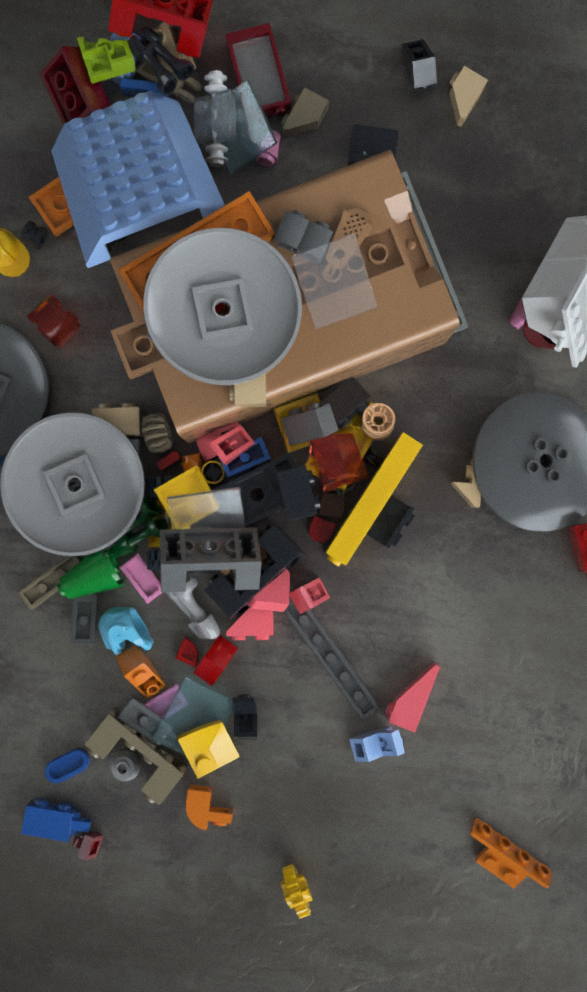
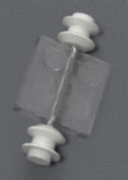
[194,70,236,167]

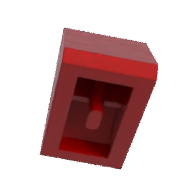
[193,635,238,686]

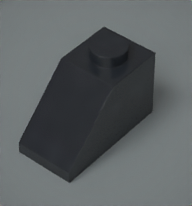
[402,39,437,89]

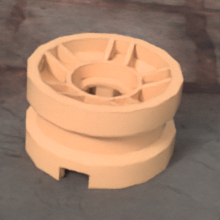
[361,403,395,440]

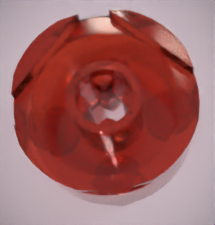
[26,294,81,350]

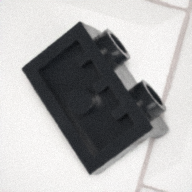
[367,495,415,548]

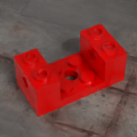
[108,0,213,58]

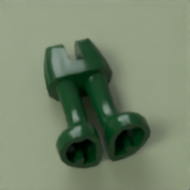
[110,496,168,558]

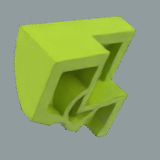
[77,37,136,84]

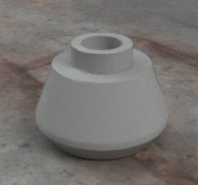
[109,749,141,782]

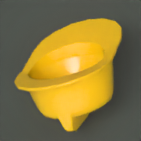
[0,228,30,277]

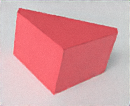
[209,425,255,465]
[248,569,290,612]
[289,578,330,614]

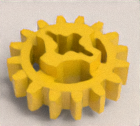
[280,864,313,919]

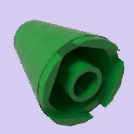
[57,547,126,599]

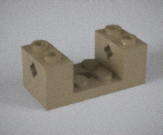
[84,707,188,805]

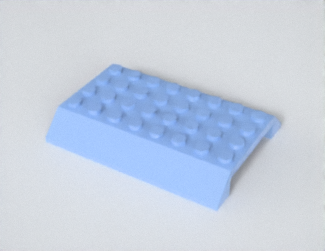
[51,91,225,268]

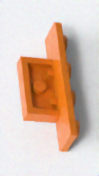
[470,818,552,889]

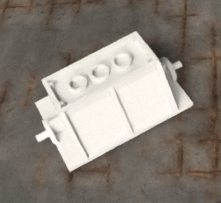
[522,215,587,368]

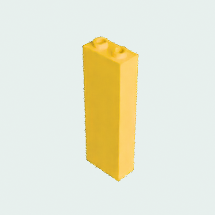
[325,432,423,567]

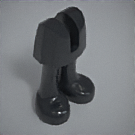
[127,26,195,96]

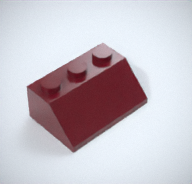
[40,46,111,125]

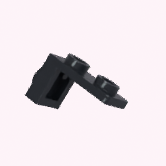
[232,694,258,740]

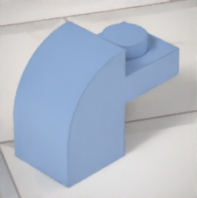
[349,727,405,762]

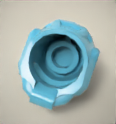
[98,607,154,655]

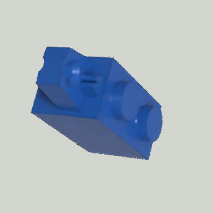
[21,798,92,842]

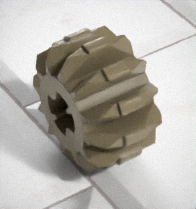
[141,413,173,453]

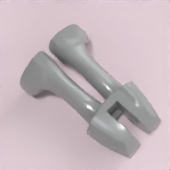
[166,575,221,640]

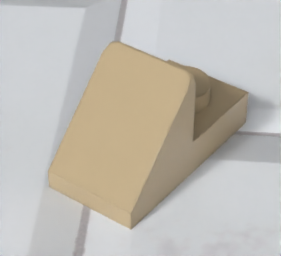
[451,460,481,508]

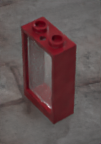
[225,23,291,122]

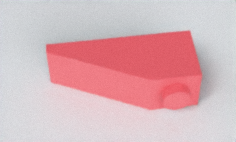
[385,662,440,733]

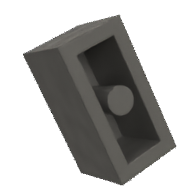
[281,402,338,445]

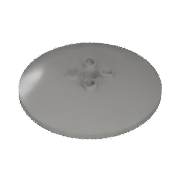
[144,228,302,385]
[0,413,145,556]

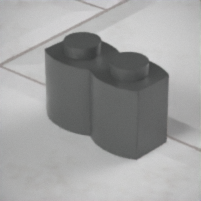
[273,210,333,264]

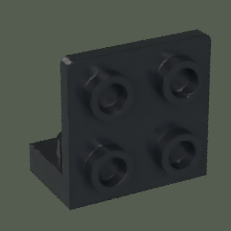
[348,124,399,165]

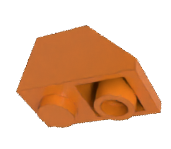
[116,644,166,699]

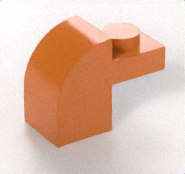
[186,785,234,830]

